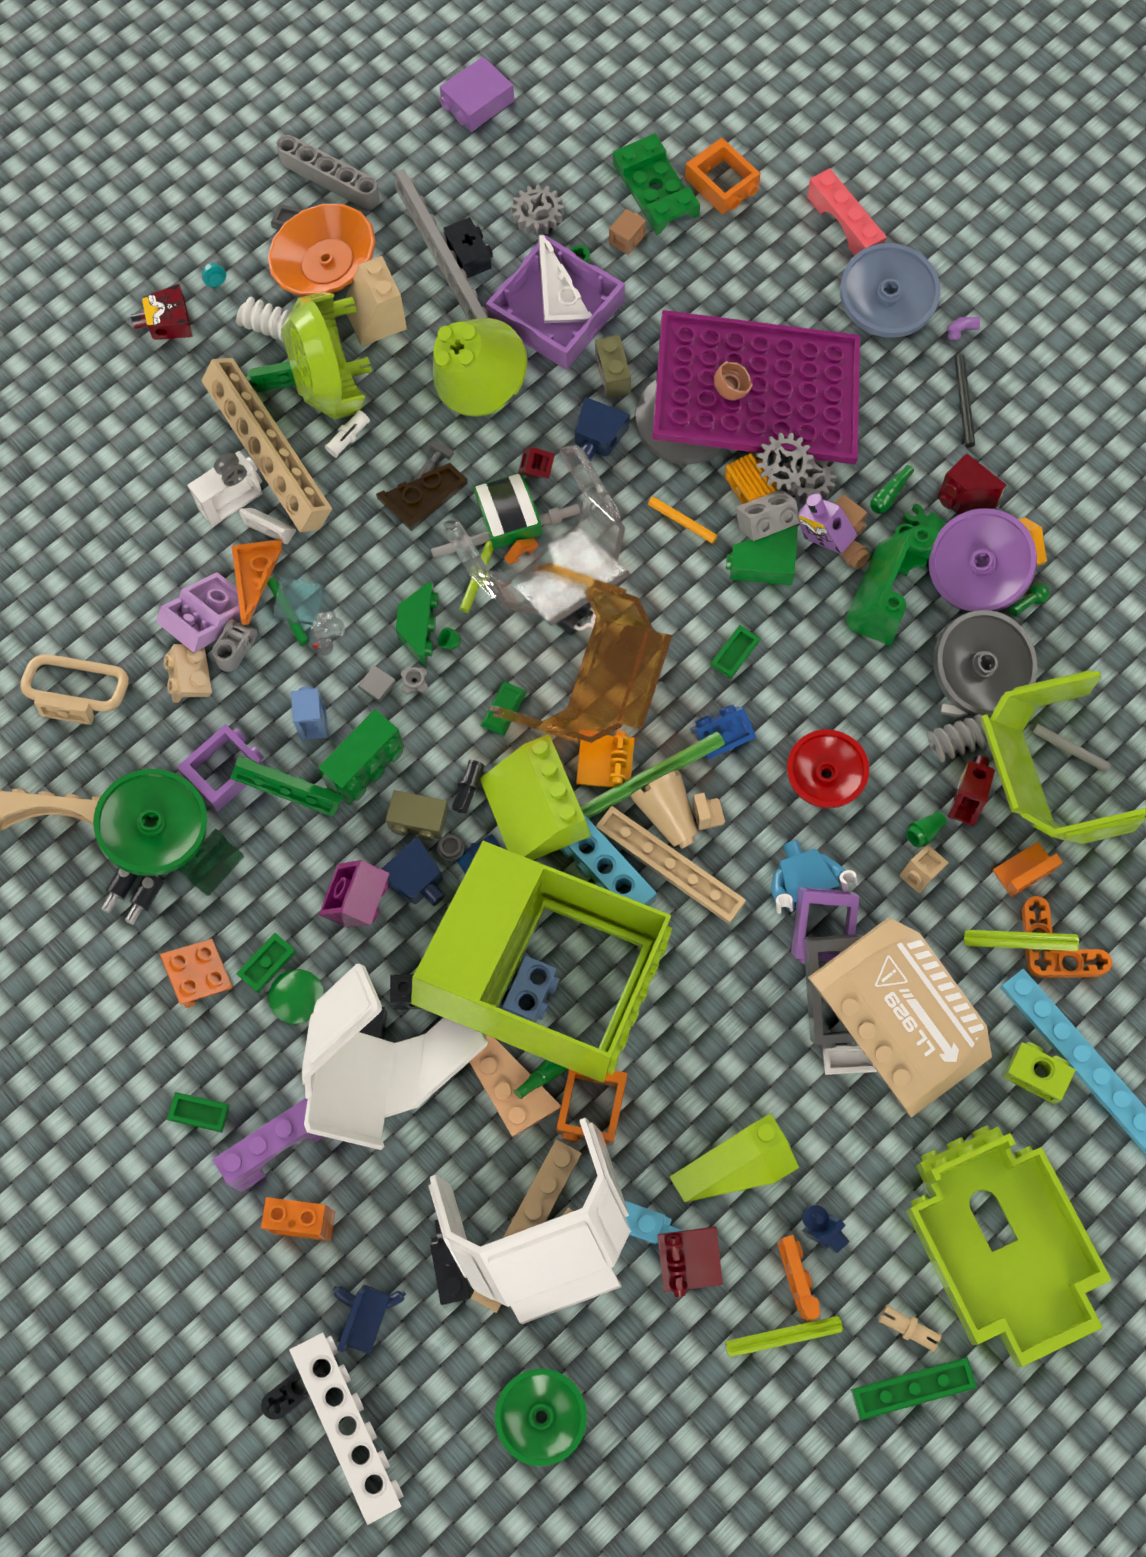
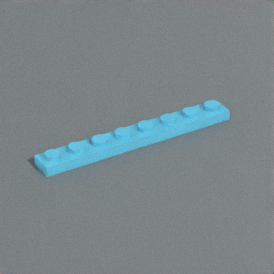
[1000,969,1146,1155]

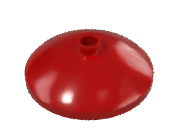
[787,729,870,808]

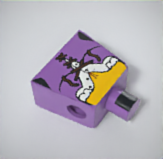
[797,494,858,554]

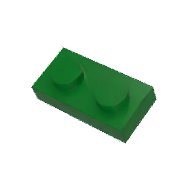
[236,933,297,994]

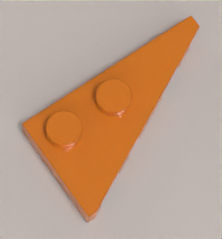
[232,539,283,625]

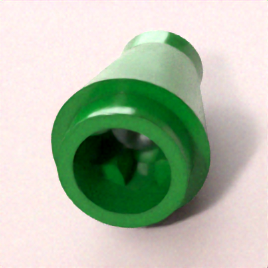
[905,811,947,848]

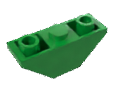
[395,582,439,666]

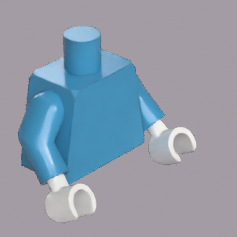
[770,840,859,914]

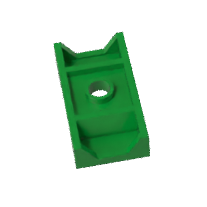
[613,133,700,235]

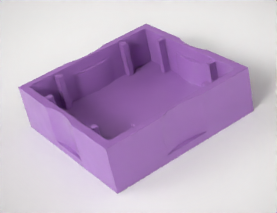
[486,235,625,370]

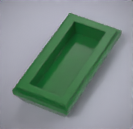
[709,625,761,679]
[480,681,528,737]
[167,1092,230,1133]

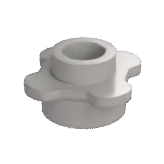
[401,667,428,694]

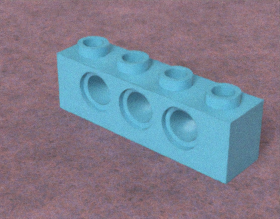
[560,814,657,906]

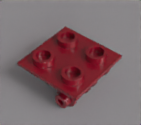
[657,1227,723,1297]

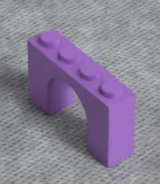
[212,1098,324,1192]

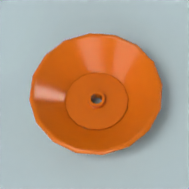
[268,204,376,297]

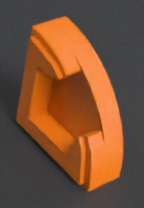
[504,538,539,564]

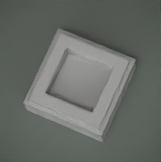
[358,666,396,703]

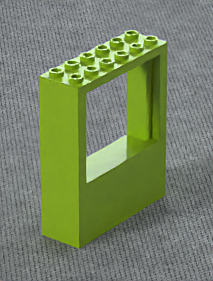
[411,841,673,1083]

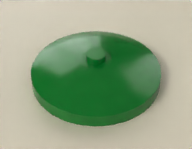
[93,769,207,876]

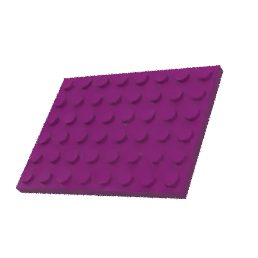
[652,310,860,465]

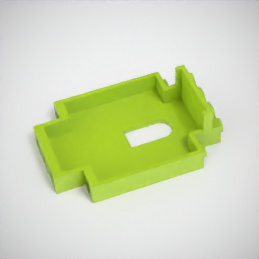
[906,1125,1112,1367]

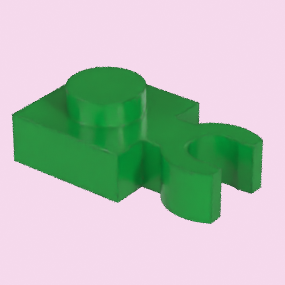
[903,503,947,532]

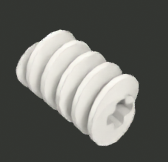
[236,297,290,342]

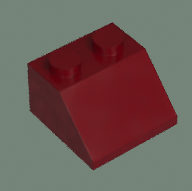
[937,453,1007,514]

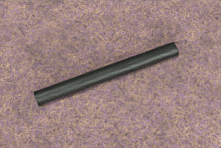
[954,354,975,448]

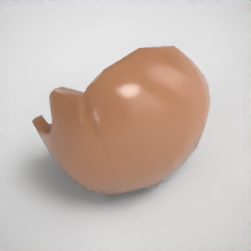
[714,361,753,400]

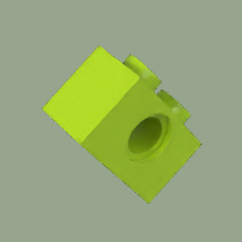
[1002,1042,1076,1105]

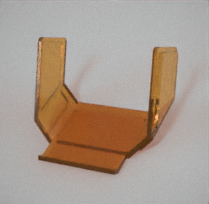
[489,563,673,743]

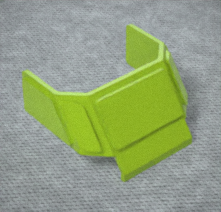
[981,670,1146,844]

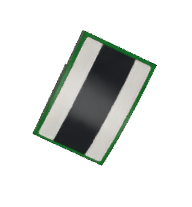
[473,473,543,549]

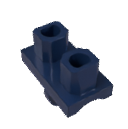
[802,1204,850,1253]

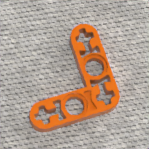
[1022,896,1112,978]

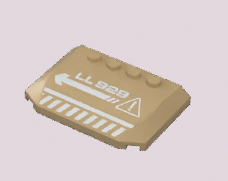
[808,917,992,1118]

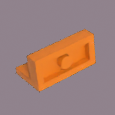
[992,842,1063,898]

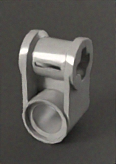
[212,618,257,672]

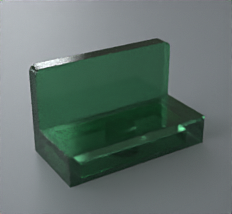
[178,828,244,896]

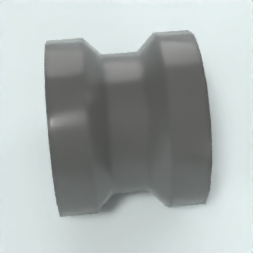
[214,453,247,486]

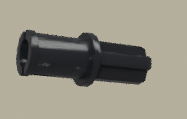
[452,760,485,814]

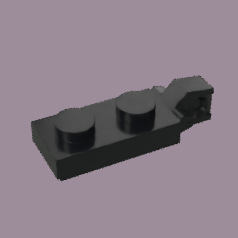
[430,1220,471,1306]

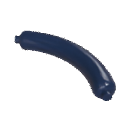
[333,1286,406,1309]

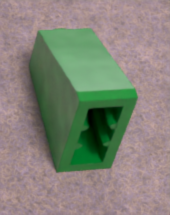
[726,526,798,585]

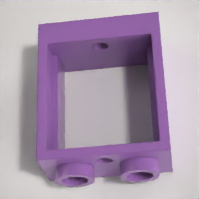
[177,724,264,812]
[791,887,860,964]

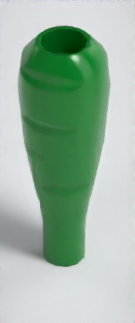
[870,465,914,514]
[514,1059,568,1099]

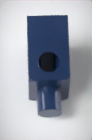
[575,397,630,462]
[381,837,445,906]

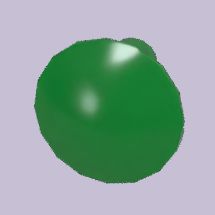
[268,969,324,1026]

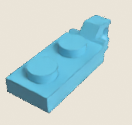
[625,1201,683,1245]

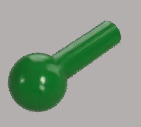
[1009,583,1050,616]

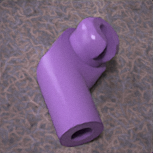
[947,317,980,340]

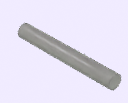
[1033,724,1111,772]

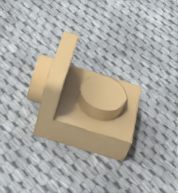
[692,793,725,830]
[900,845,949,894]

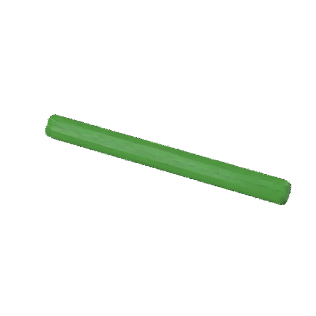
[580,732,725,819]

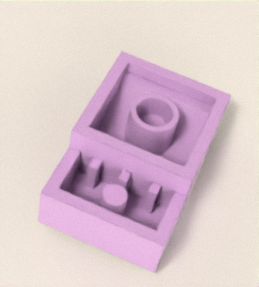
[156,572,241,653]

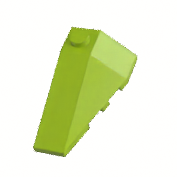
[669,1113,799,1203]

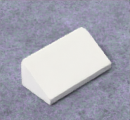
[239,508,296,545]

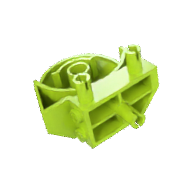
[281,292,372,420]

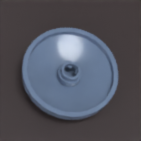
[840,243,941,338]

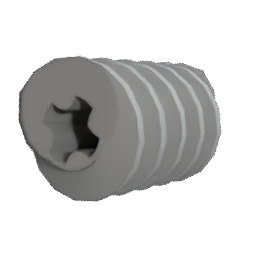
[927,714,987,762]

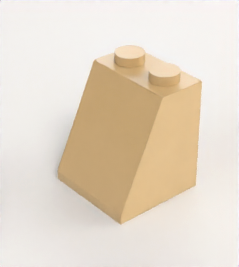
[345,256,407,347]

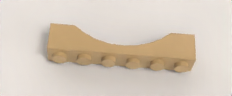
[0,789,100,830]

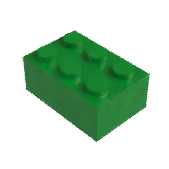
[318,709,404,805]

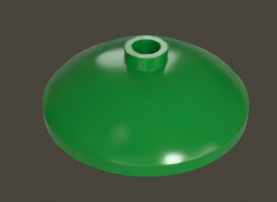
[495,1369,587,1466]

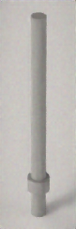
[430,504,581,559]

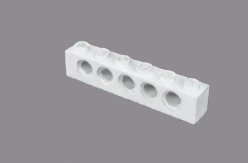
[289,1332,404,1525]

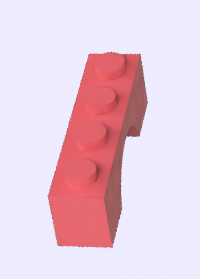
[807,168,887,256]

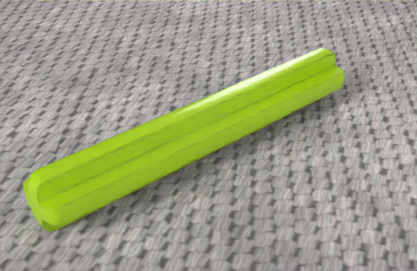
[964,930,1079,951]
[725,1316,843,1357]

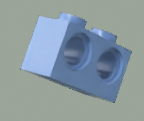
[291,687,328,740]
[503,956,560,1023]

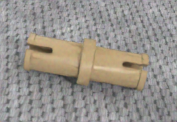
[878,1304,942,1352]

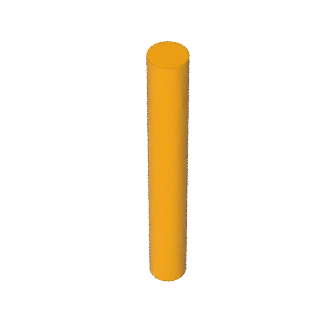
[648,496,718,544]

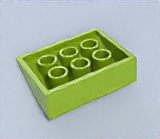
[480,734,591,860]

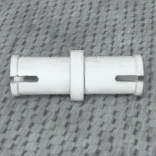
[325,410,370,458]

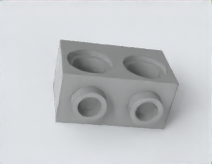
[735,490,799,541]

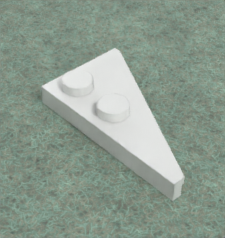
[539,235,592,323]

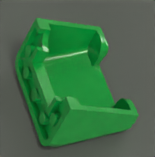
[846,525,939,646]

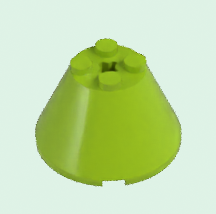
[433,318,527,417]

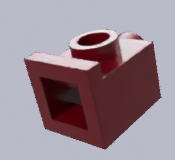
[518,447,555,479]

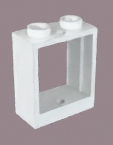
[187,451,263,527]

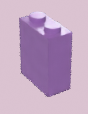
[439,56,514,132]

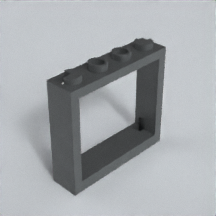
[803,930,923,1049]

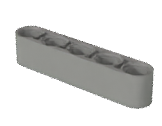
[276,135,380,209]

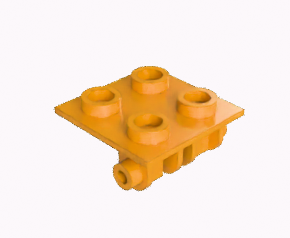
[576,731,635,788]

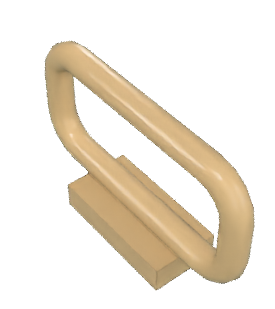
[20,654,129,725]

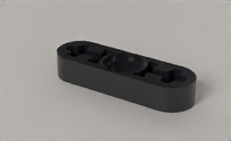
[261,1355,339,1420]

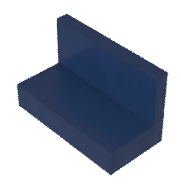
[337,1284,391,1355]

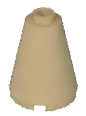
[631,770,698,849]

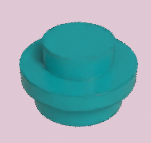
[202,263,227,287]

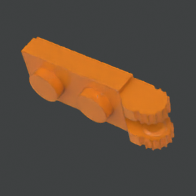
[777,1235,821,1321]

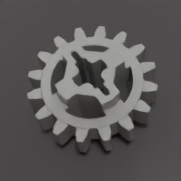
[511,184,564,236]
[756,433,813,490]
[779,457,837,504]

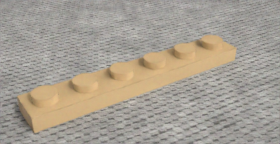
[596,806,746,925]
[471,1139,582,1313]

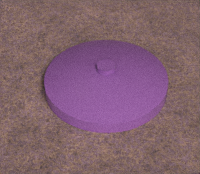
[929,509,1037,612]

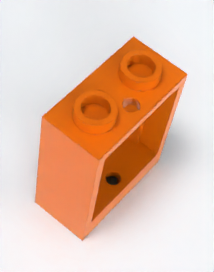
[685,137,761,215]
[556,1069,628,1147]
[261,1197,336,1242]

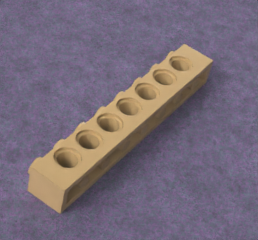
[201,358,332,532]

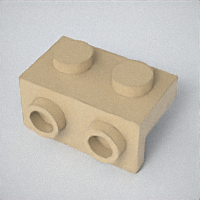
[164,644,212,703]

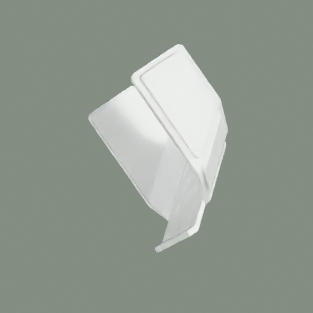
[302,964,488,1150]
[429,1117,631,1324]

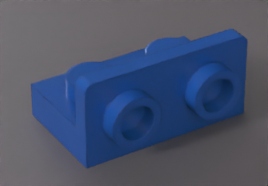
[690,704,756,760]

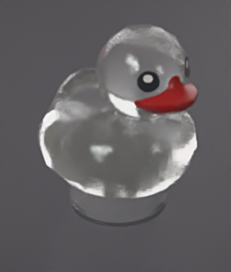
[311,611,345,656]

